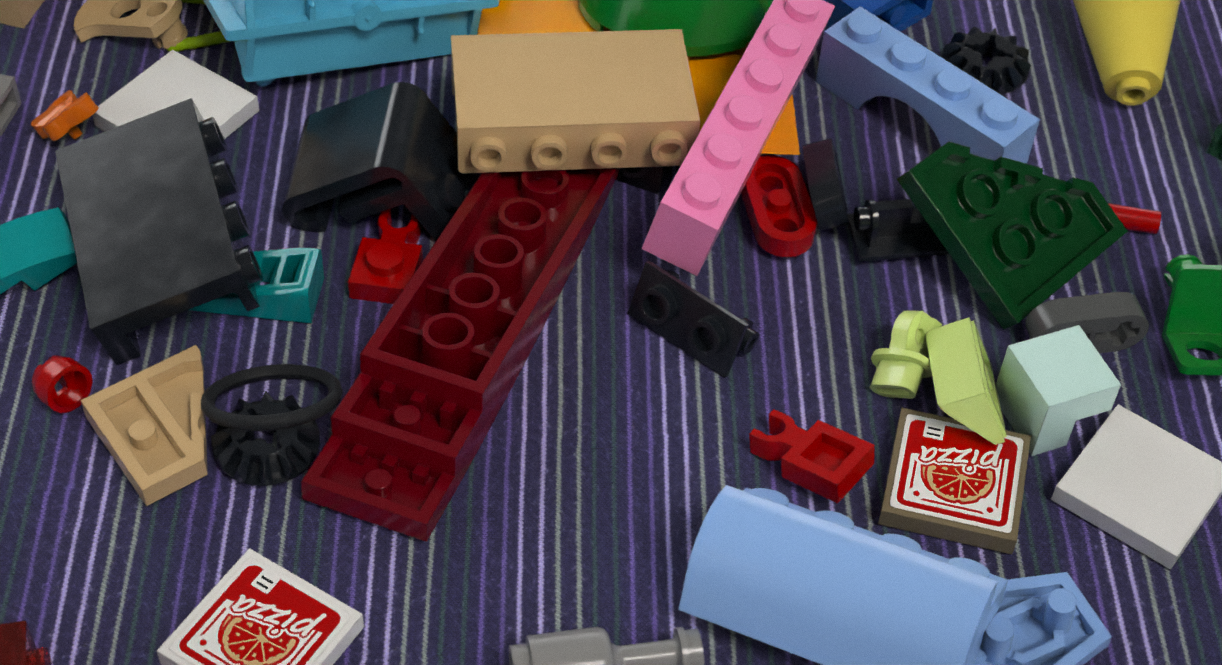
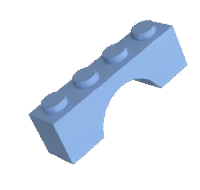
[816,7,1040,164]

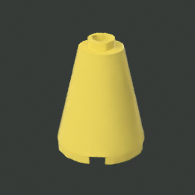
[1073,0,1181,106]

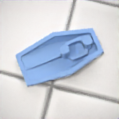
[975,572,1112,665]

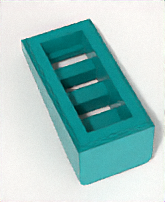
[189,248,324,324]

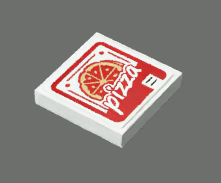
[157,548,364,665]

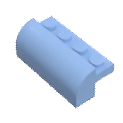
[678,485,1008,665]

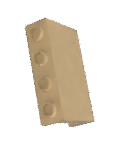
[451,29,700,173]

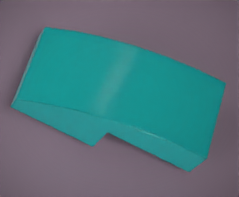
[0,207,77,294]

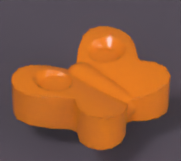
[31,90,99,141]

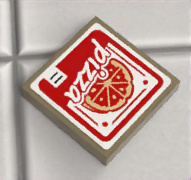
[878,407,1031,555]

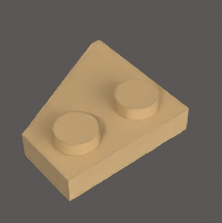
[81,345,208,506]

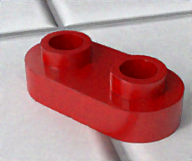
[741,155,817,257]

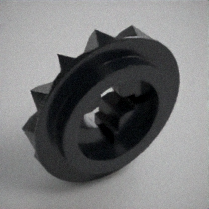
[942,26,1031,94]
[211,391,320,486]

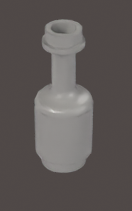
[509,627,704,665]

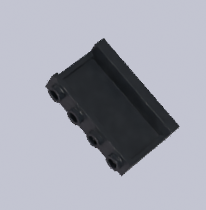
[55,98,263,365]

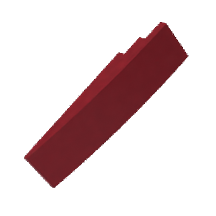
[301,168,621,542]

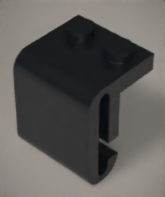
[282,82,468,241]

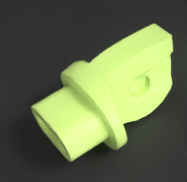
[870,310,942,399]

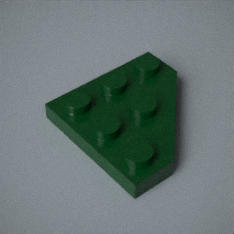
[897,142,1128,330]

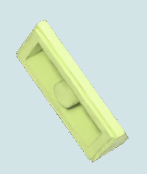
[925,317,1007,445]

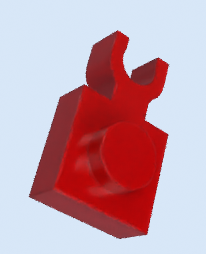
[348,209,423,304]
[749,409,875,504]

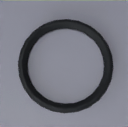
[201,364,343,431]

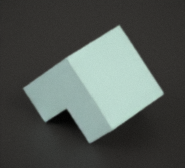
[996,325,1121,456]

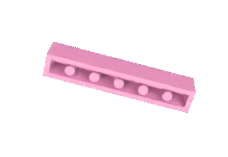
[642,0,835,276]

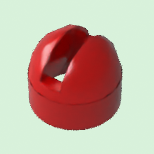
[32,355,93,413]

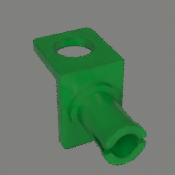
[1162,254,1222,375]

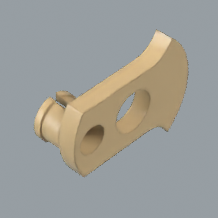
[74,0,188,49]

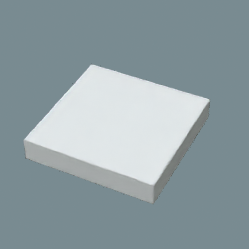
[93,50,259,139]
[1051,404,1222,570]

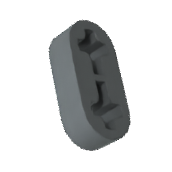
[1025,292,1149,353]

